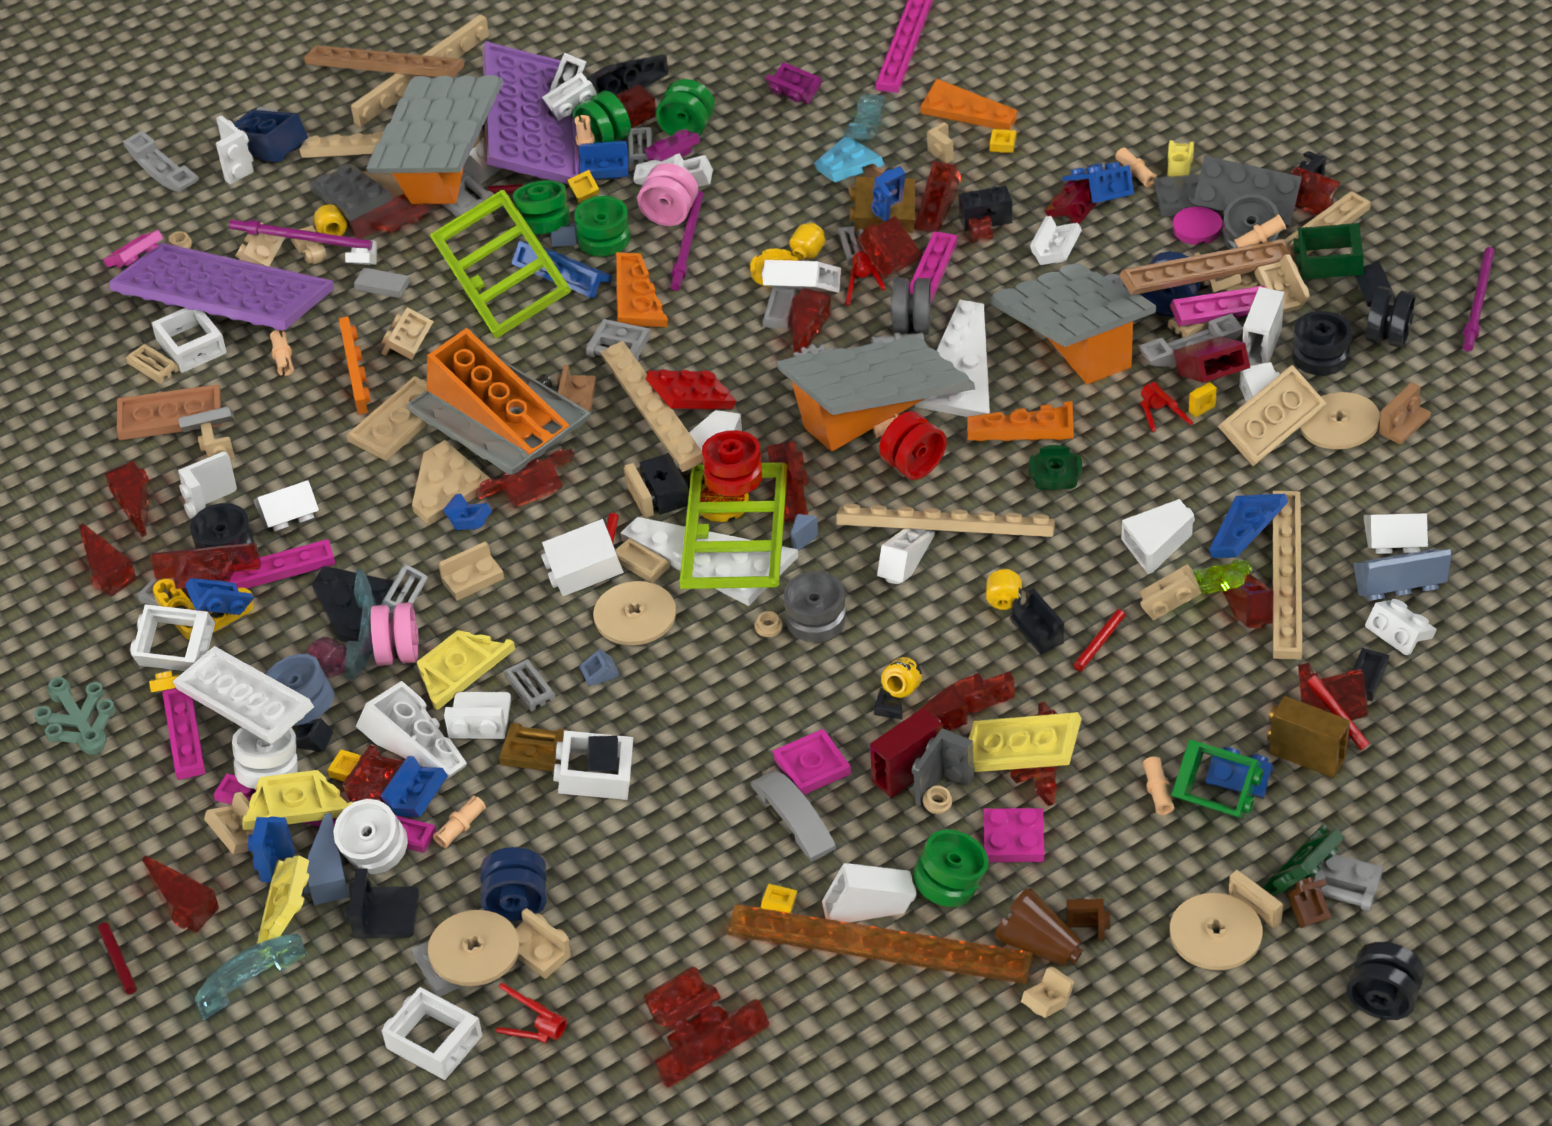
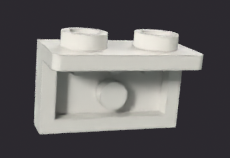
[542,72,597,121]
[1030,216,1082,265]
[1365,599,1437,655]

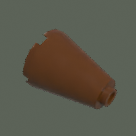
[995,888,1083,967]

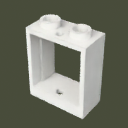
[152,308,227,373]
[130,604,215,671]
[553,731,633,800]
[382,987,482,1080]

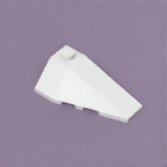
[356,681,467,779]

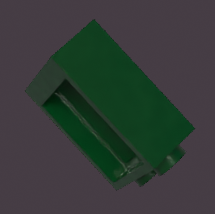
[1293,223,1364,280]

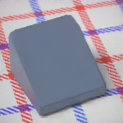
[551,223,577,246]
[791,514,818,551]
[579,649,620,686]

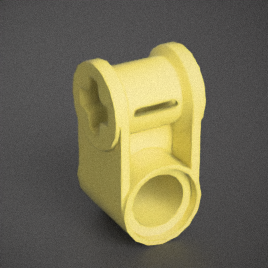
[1167,140,1194,177]

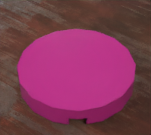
[1173,207,1222,245]

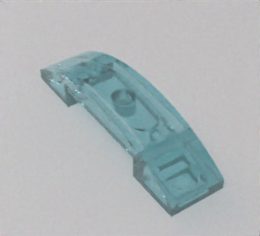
[846,94,884,140]
[344,569,377,679]
[195,934,306,1020]

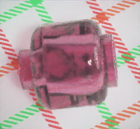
[307,637,349,678]

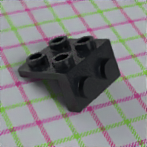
[345,868,419,938]

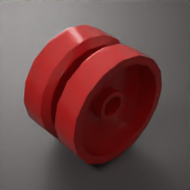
[879,411,947,480]
[702,430,763,496]

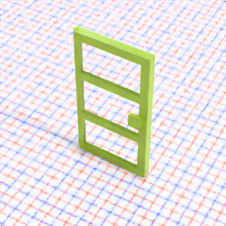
[430,190,571,339]
[680,463,788,589]

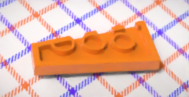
[921,79,1018,130]
[616,252,668,327]
[339,316,371,415]
[967,401,1074,441]

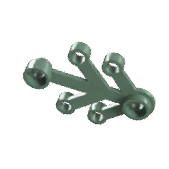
[34,677,116,755]

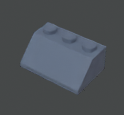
[1353,549,1451,600]

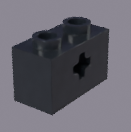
[958,186,1012,232]
[639,453,689,515]

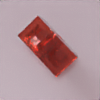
[615,84,656,128]

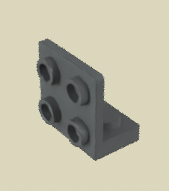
[912,728,974,807]

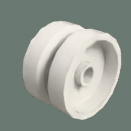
[232,727,298,789]
[333,799,408,875]

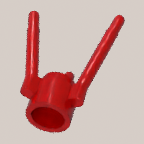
[845,251,886,306]
[1140,382,1193,432]
[496,983,567,1044]

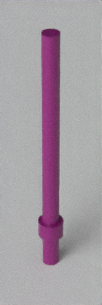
[670,190,704,291]
[229,219,372,250]
[1463,247,1495,351]

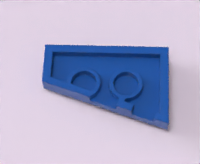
[1209,494,1288,558]

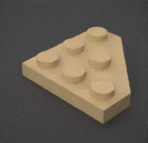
[412,440,493,525]

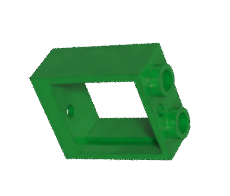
[1171,739,1264,820]

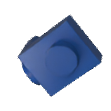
[444,493,492,530]

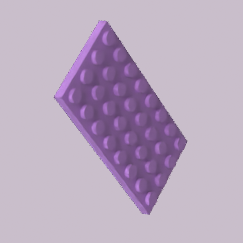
[482,41,580,185]
[110,243,334,330]

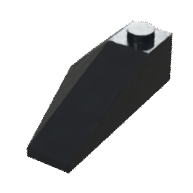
[586,54,669,102]

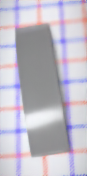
[123,131,199,192]
[1139,313,1243,366]
[751,770,836,861]

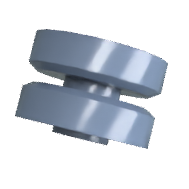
[266,654,334,725]

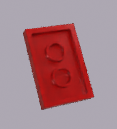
[646,369,736,409]

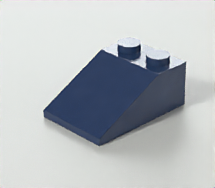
[233,110,308,163]

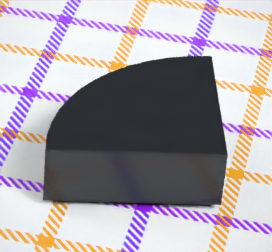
[874,688,903,720]

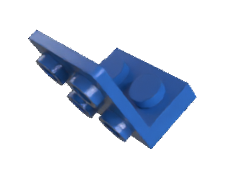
[1062,162,1134,203]

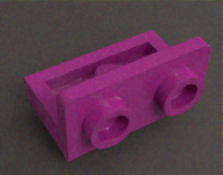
[765,62,823,105]
[645,129,700,161]

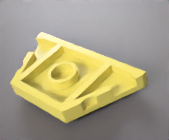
[417,630,515,711]
[242,770,353,830]
[255,855,309,958]

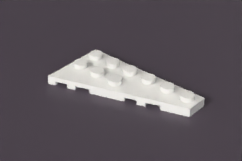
[915,300,990,417]
[621,517,798,606]

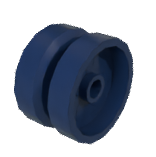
[1140,251,1202,317]
[480,847,547,921]

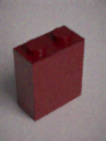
[1173,336,1251,383]
[870,708,943,798]

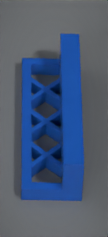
[512,241,613,298]

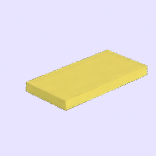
[969,712,1082,772]

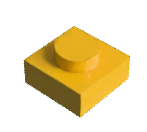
[989,129,1016,153]
[567,170,600,203]
[1189,382,1217,418]
[149,671,180,692]
[327,749,368,785]
[760,883,797,917]

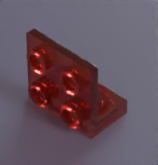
[857,216,922,279]
[1298,662,1369,720]

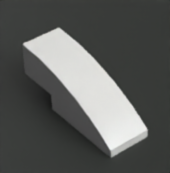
[633,153,713,187]

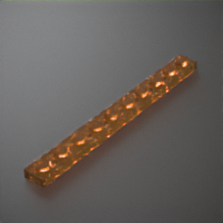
[727,904,1033,984]

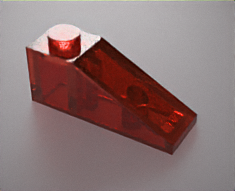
[914,161,961,233]
[791,288,832,353]
[104,461,149,537]
[79,523,137,597]
[1214,566,1274,628]
[142,855,219,933]

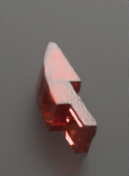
[922,671,1015,731]

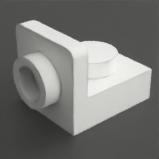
[345,240,377,265]

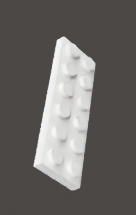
[173,646,314,744]

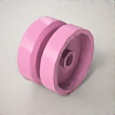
[637,163,698,226]
[371,602,419,666]

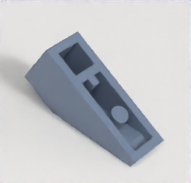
[304,813,349,905]

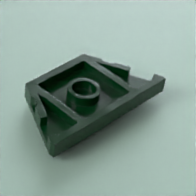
[1261,825,1344,897]

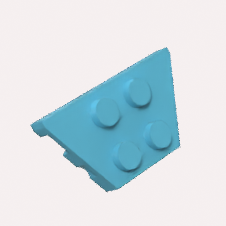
[814,136,884,182]

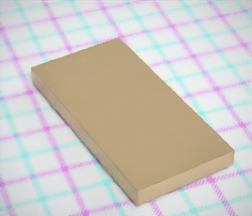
[1218,365,1327,466]
[346,376,428,461]

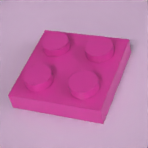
[103,230,163,268]
[773,729,851,795]
[984,808,1044,862]

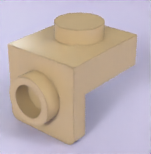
[927,122,953,164]
[198,423,235,459]
[1021,966,1074,1018]

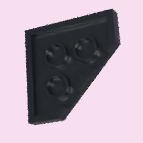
[312,566,398,647]

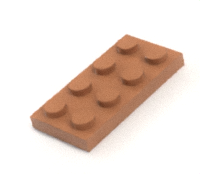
[117,384,222,440]

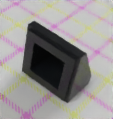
[296,718,333,752]
[587,736,618,772]

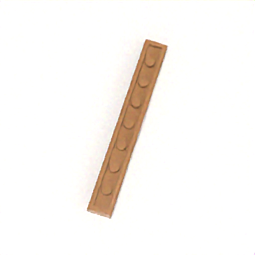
[304,45,464,78]
[1119,239,1295,295]

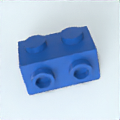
[579,141,629,180]
[871,166,905,223]
[185,578,254,615]
[1206,747,1274,799]
[381,756,448,817]
[248,816,295,882]

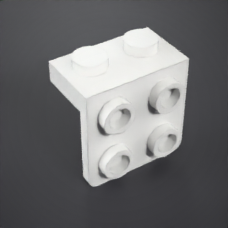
[216,115,254,184]
[178,452,237,519]
[444,692,511,739]

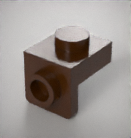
[1287,877,1332,928]
[1066,898,1110,941]

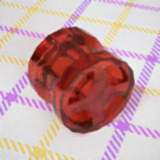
[969,215,993,243]

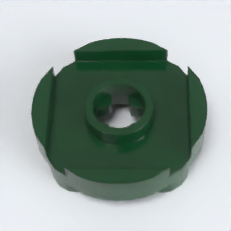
[1029,445,1082,490]

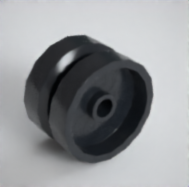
[1366,286,1416,348]
[1292,311,1351,376]
[190,503,255,571]
[1346,942,1425,1020]

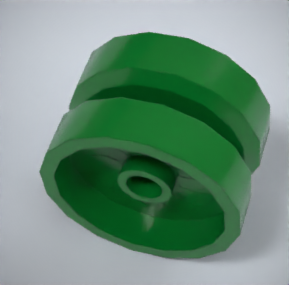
[656,79,715,136]
[573,90,631,143]
[513,180,571,234]
[574,196,631,257]
[912,829,989,907]

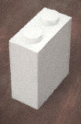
[1242,287,1285,366]
[541,519,624,596]

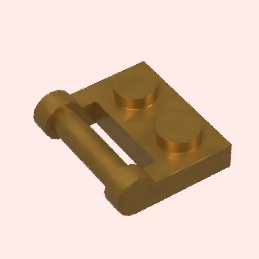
[499,723,568,772]

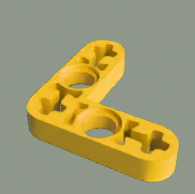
[153,579,254,640]

